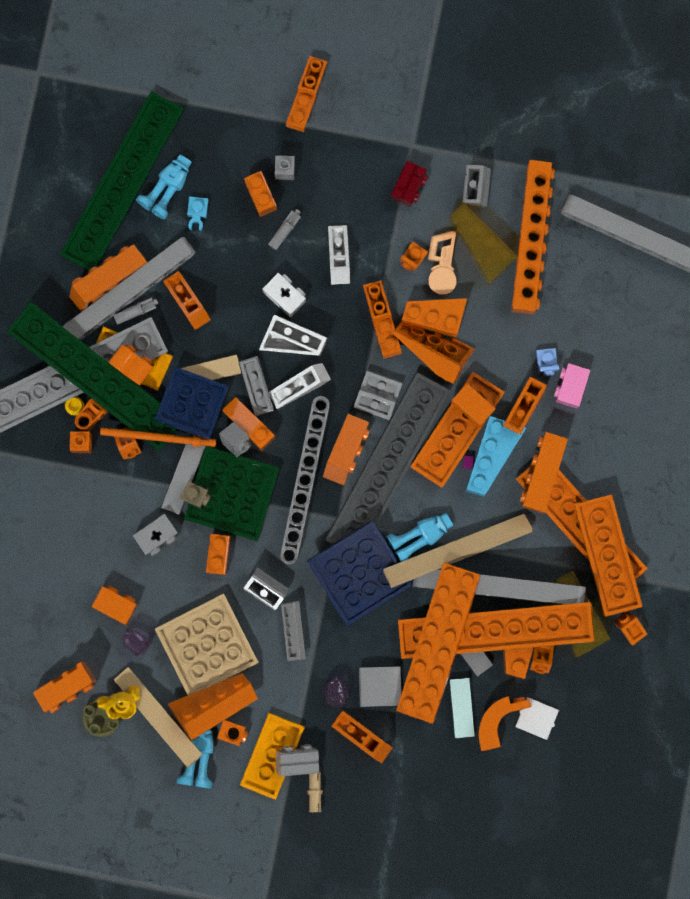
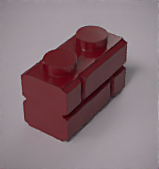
[390,161,429,207]

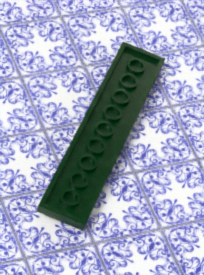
[60,91,184,271]
[7,302,177,451]

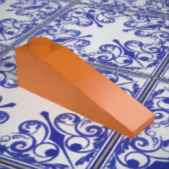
[393,322,475,384]

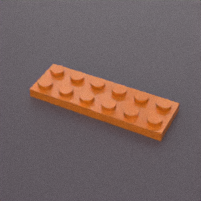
[410,372,505,488]
[574,494,643,617]

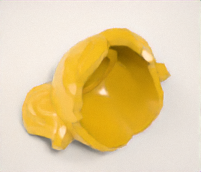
[97,685,141,719]

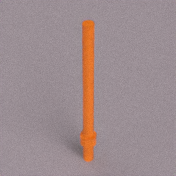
[100,427,216,447]

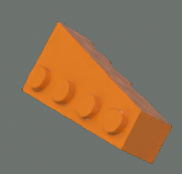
[69,244,147,312]
[168,673,258,740]

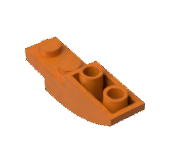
[286,56,327,132]
[363,280,402,359]

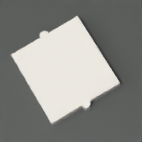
[515,697,559,740]

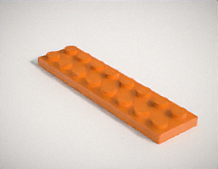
[515,465,648,580]
[396,563,481,724]

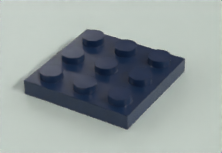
[155,367,229,440]

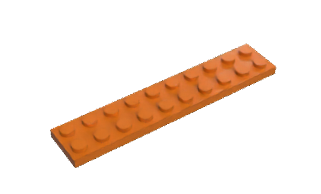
[398,602,595,659]

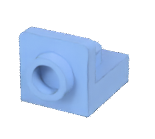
[536,348,559,376]

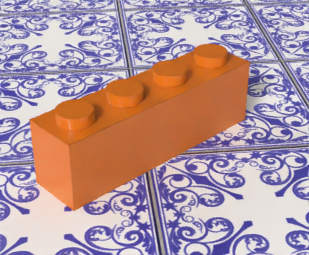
[520,432,568,514]

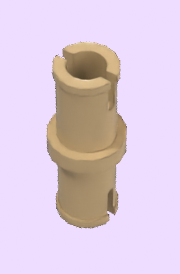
[307,773,323,812]

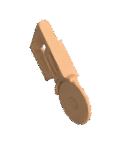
[428,231,457,295]

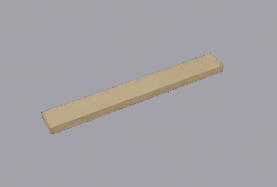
[383,514,532,588]

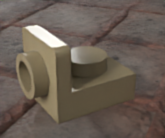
[180,481,211,509]

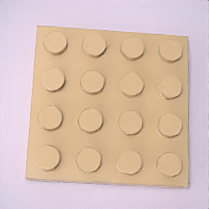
[155,594,259,695]

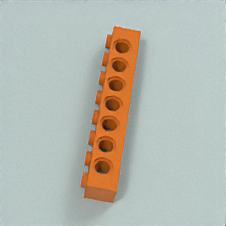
[511,160,555,315]

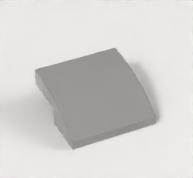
[354,370,403,420]
[359,667,401,707]

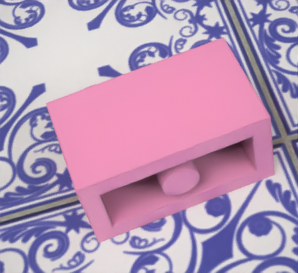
[554,363,590,409]

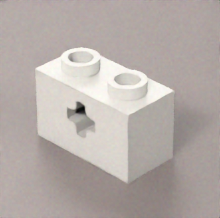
[262,273,306,318]

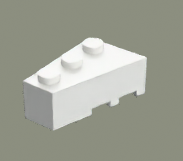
[259,315,328,356]

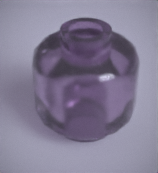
[121,627,151,656]
[323,677,350,707]

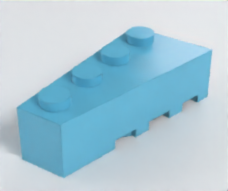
[465,416,526,497]

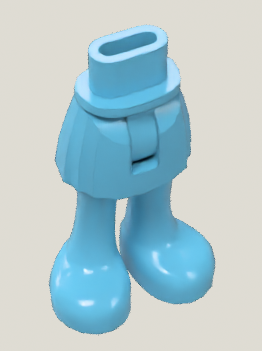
[136,154,192,219]
[385,513,453,563]
[176,729,214,789]

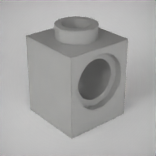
[275,156,295,180]
[219,422,252,457]

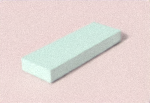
[450,678,474,738]

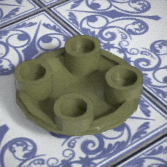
[82,699,121,737]

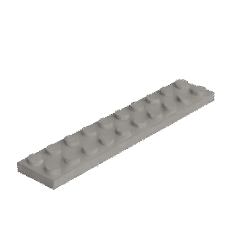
[0,317,168,433]

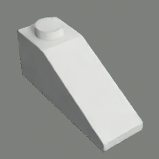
[328,225,350,285]
[269,363,331,409]

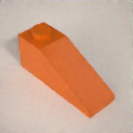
[163,271,211,330]
[503,377,547,435]
[222,397,275,451]
[332,711,393,764]

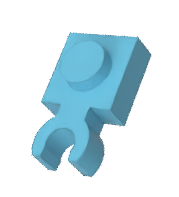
[187,196,209,231]

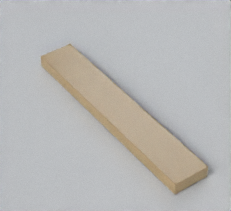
[114,667,203,768]

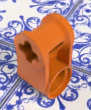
[75,398,108,432]

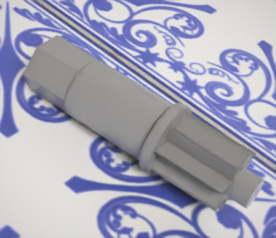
[268,209,301,250]
[113,297,158,324]

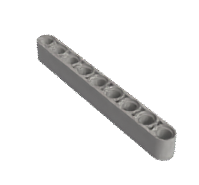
[561,195,690,273]
[63,237,196,341]
[281,396,329,565]
[412,570,586,605]

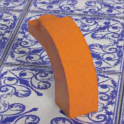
[479,696,531,751]

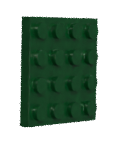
[184,446,280,542]

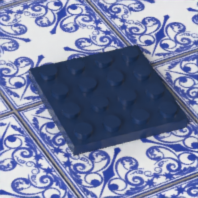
[307,520,412,626]

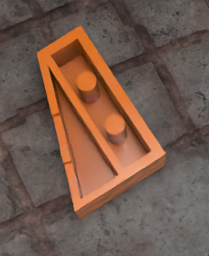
[402,298,467,338]
[323,414,370,485]
[503,647,533,679]
[33,662,97,714]

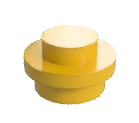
[65,397,84,416]

